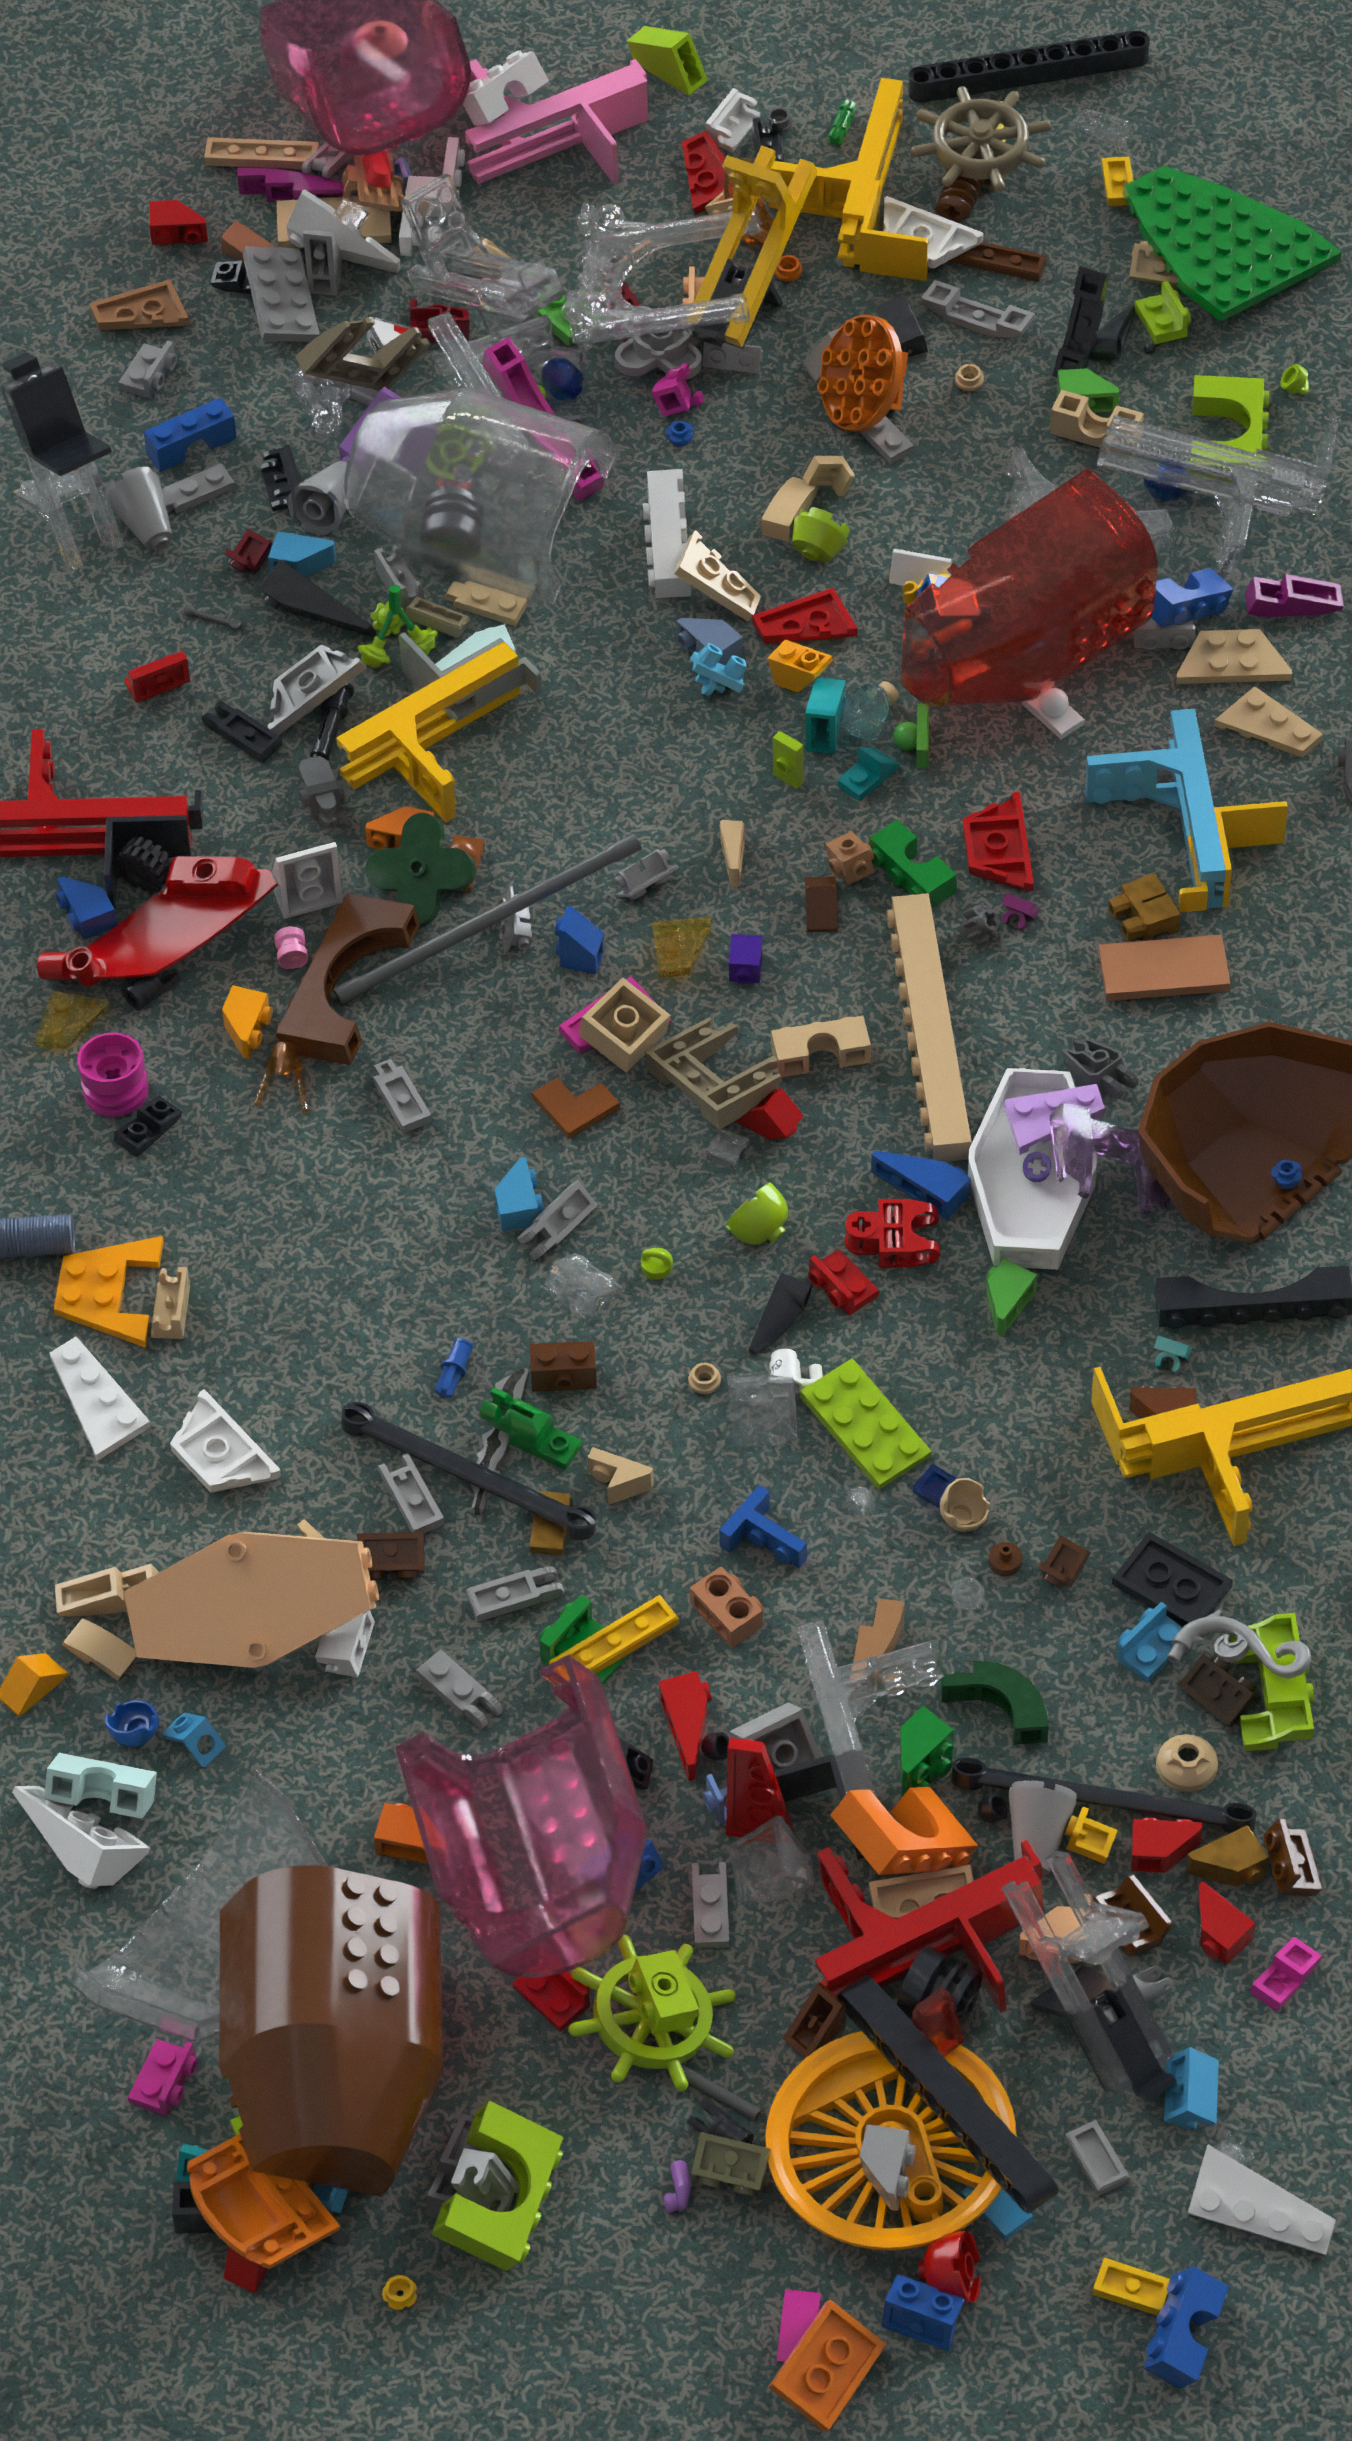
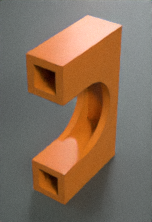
[830,1787,978,1875]

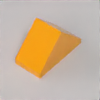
[0,1653,69,1717]

